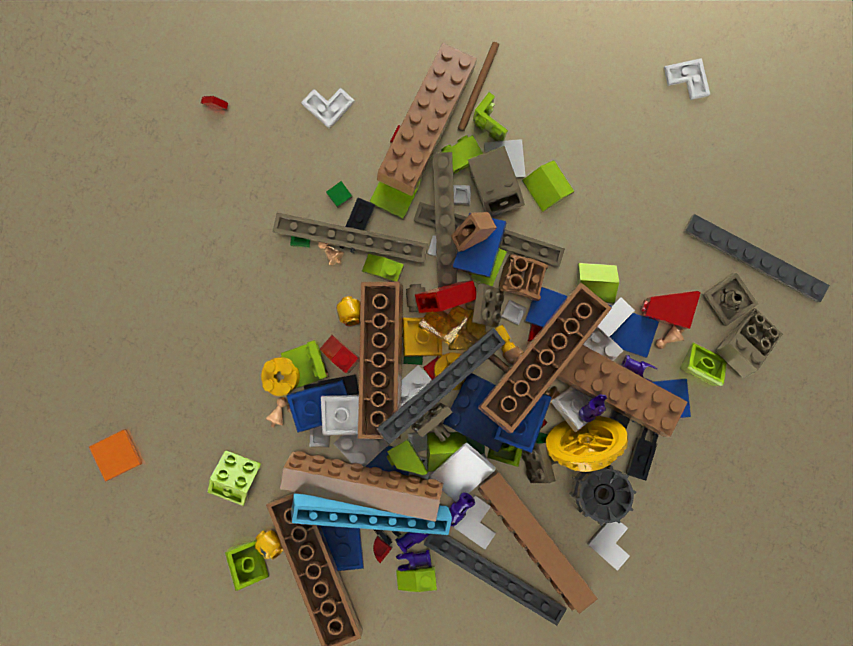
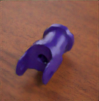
[621,355,657,382]
[579,394,607,422]
[449,492,475,526]
[395,532,430,554]
[396,550,432,571]

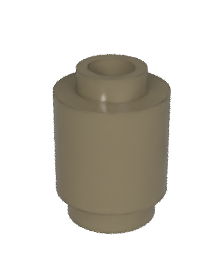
[406,284,425,312]

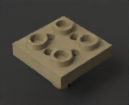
[703,273,758,326]
[466,283,504,328]
[411,403,452,442]
[521,443,558,483]

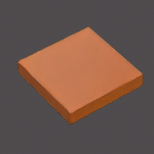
[89,429,142,481]

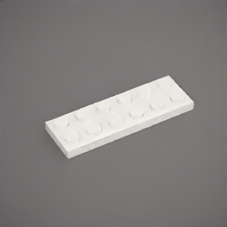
[334,365,432,467]

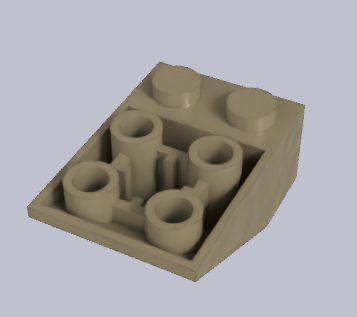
[468,146,525,218]
[716,308,783,378]

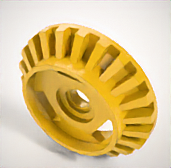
[546,416,628,472]

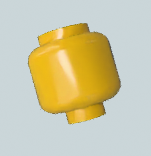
[336,296,361,326]
[255,530,284,560]

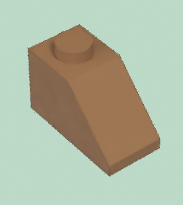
[451,212,497,252]

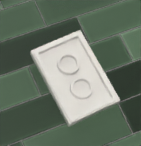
[429,442,496,502]

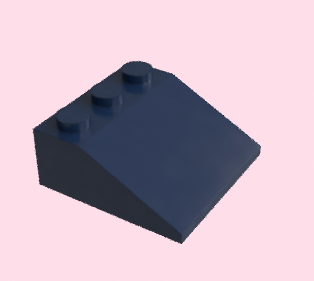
[443,373,503,452]

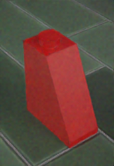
[414,280,477,313]
[641,291,701,330]
[320,335,360,373]

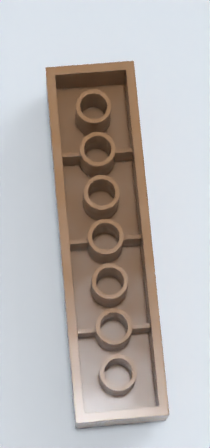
[377,43,477,196]
[358,282,403,439]
[478,283,612,433]
[556,345,688,437]
[280,451,443,522]
[478,469,598,614]
[266,492,362,646]

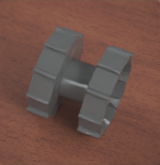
[569,465,636,526]

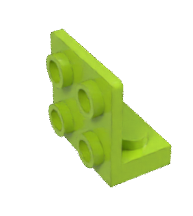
[473,92,508,141]
[370,179,421,219]
[281,340,329,388]
[207,451,261,506]

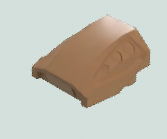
[499,254,549,301]

